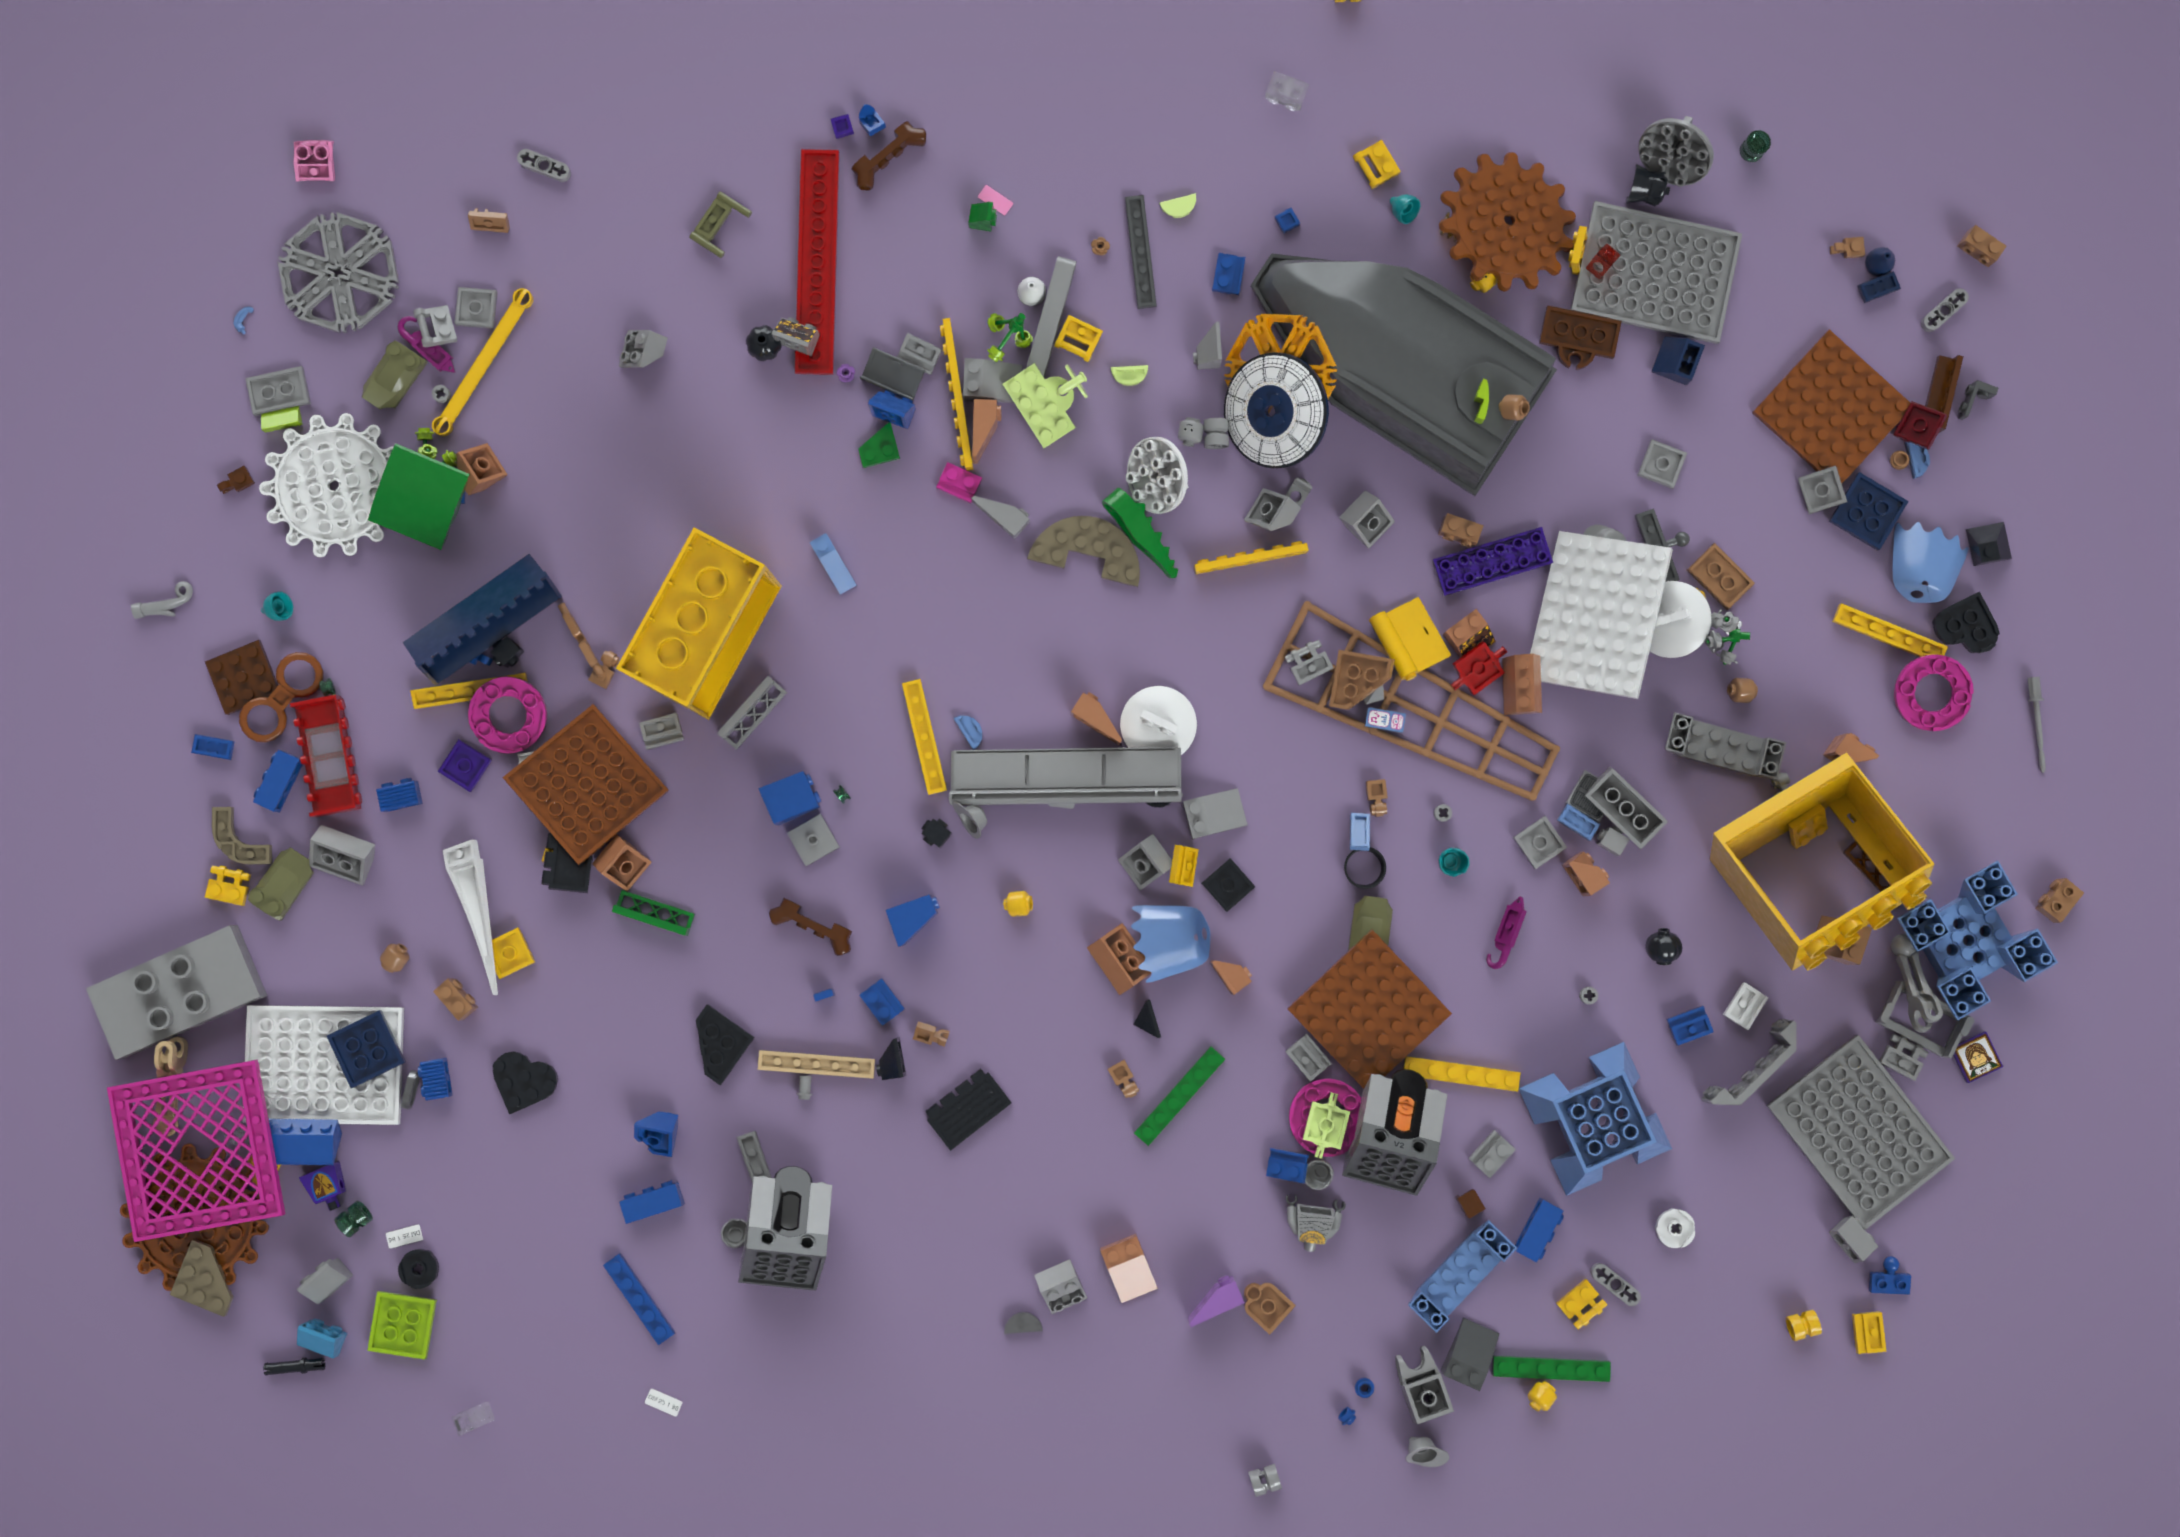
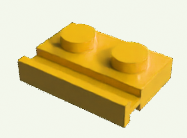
[1169,845,1199,887]
[1852,1311,1887,1354]

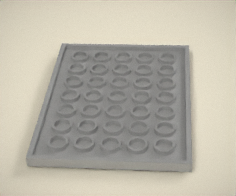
[1571,201,1742,344]
[1766,1035,1955,1230]

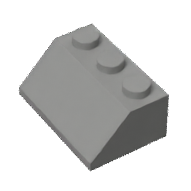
[309,825,375,886]

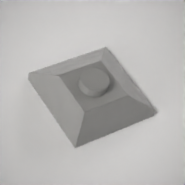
[1193,322,1222,370]
[1244,488,1301,531]

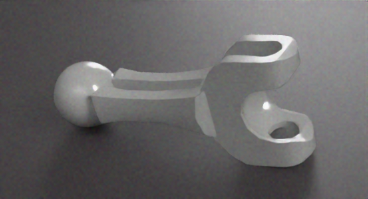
[1891,934,1943,1033]

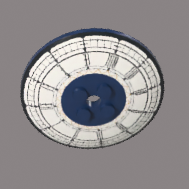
[1224,352,1329,468]

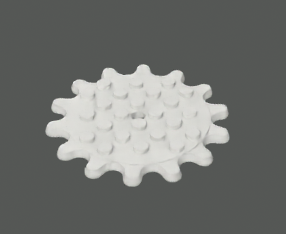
[259,413,394,557]

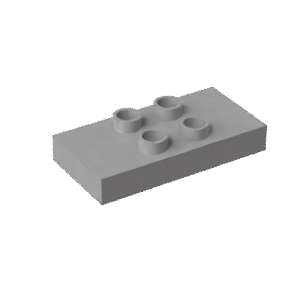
[86,925,267,1060]

